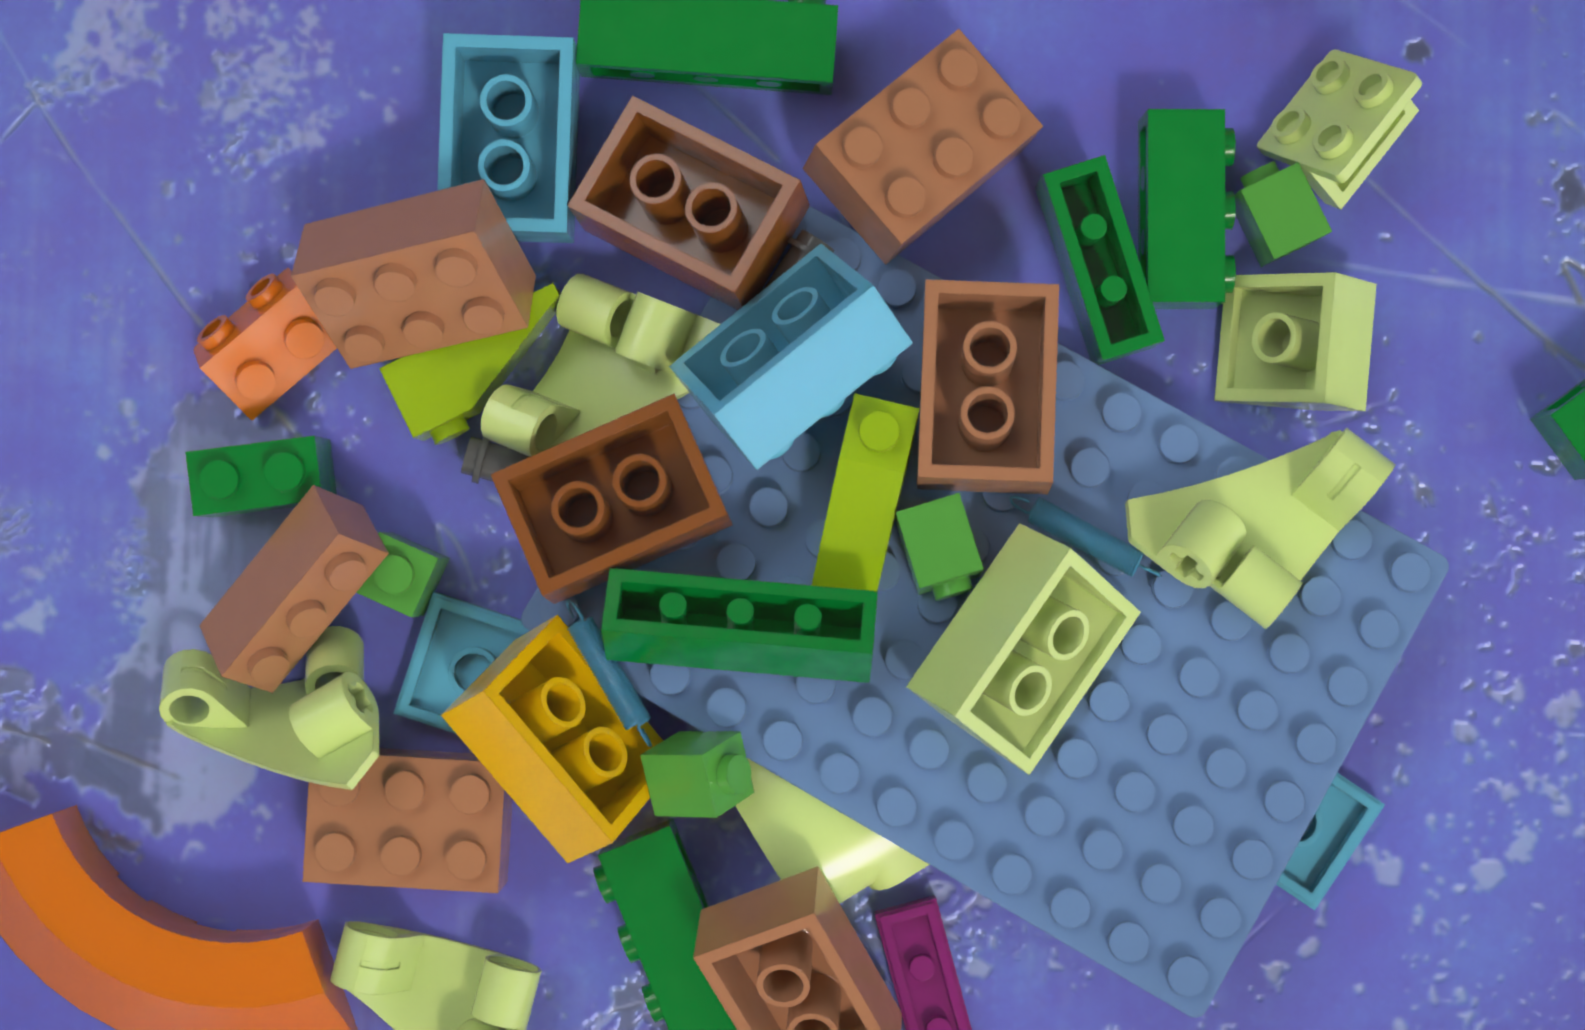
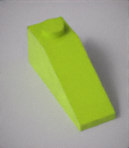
[379,283,561,445]
[811,394,920,591]

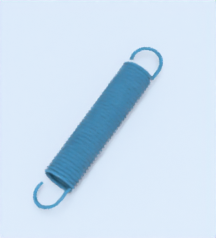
[1009,495,1162,577]
[566,599,652,747]

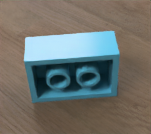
[437,33,580,243]
[669,243,913,470]

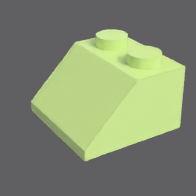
[1214,272,1377,411]

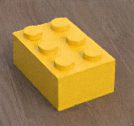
[441,614,663,863]

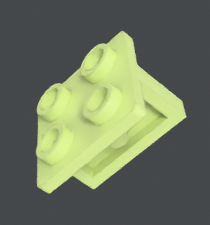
[1257,49,1422,210]

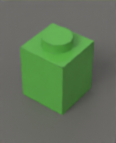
[1235,161,1332,267]
[895,493,984,601]
[356,532,450,618]
[640,731,755,818]

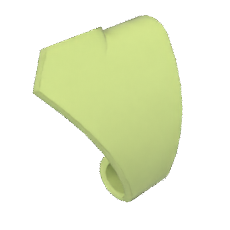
[481,273,720,457]
[1125,428,1396,629]
[159,626,379,790]
[735,758,930,904]
[330,921,542,1030]

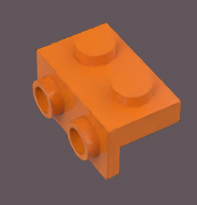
[193,268,337,421]

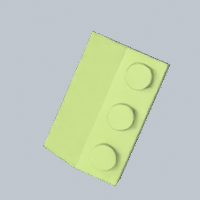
[906,523,1141,775]

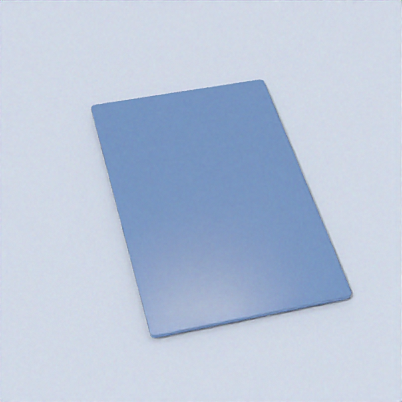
[521,206,1449,1018]

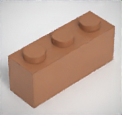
[199,485,389,693]

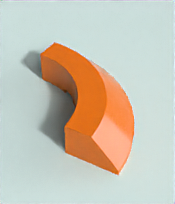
[0,805,358,1030]

